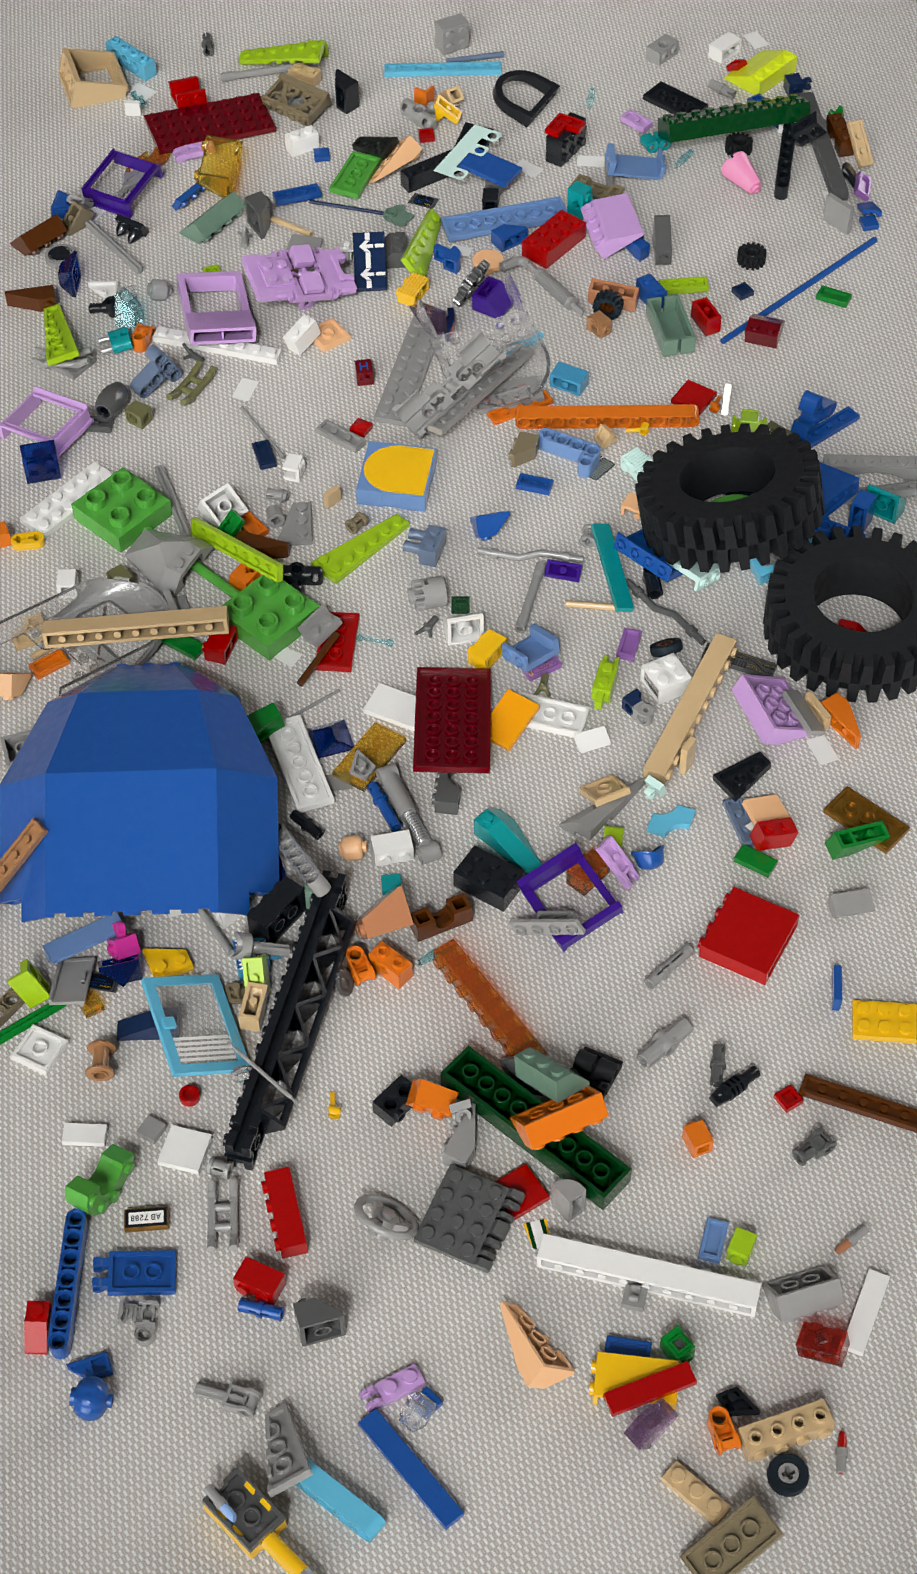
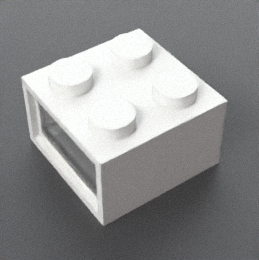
[640,653,692,705]

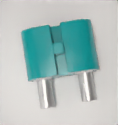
[638,129,671,153]
[98,326,133,355]

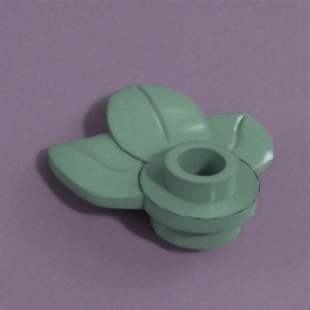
[383,205,414,226]

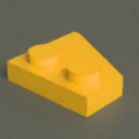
[142,948,194,977]

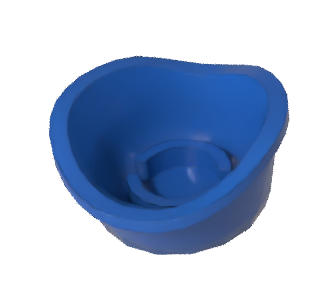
[631,845,665,870]

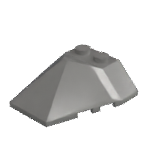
[125,529,214,598]

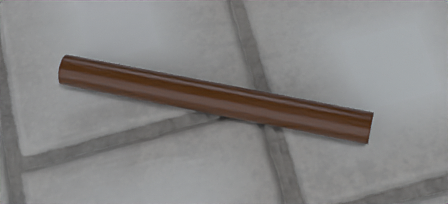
[297,632,340,687]

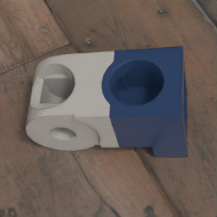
[622,688,654,726]

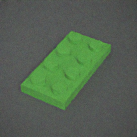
[329,151,381,199]

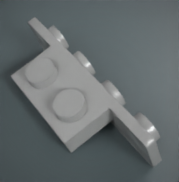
[509,910,586,936]

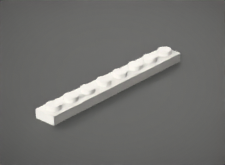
[153,326,282,365]

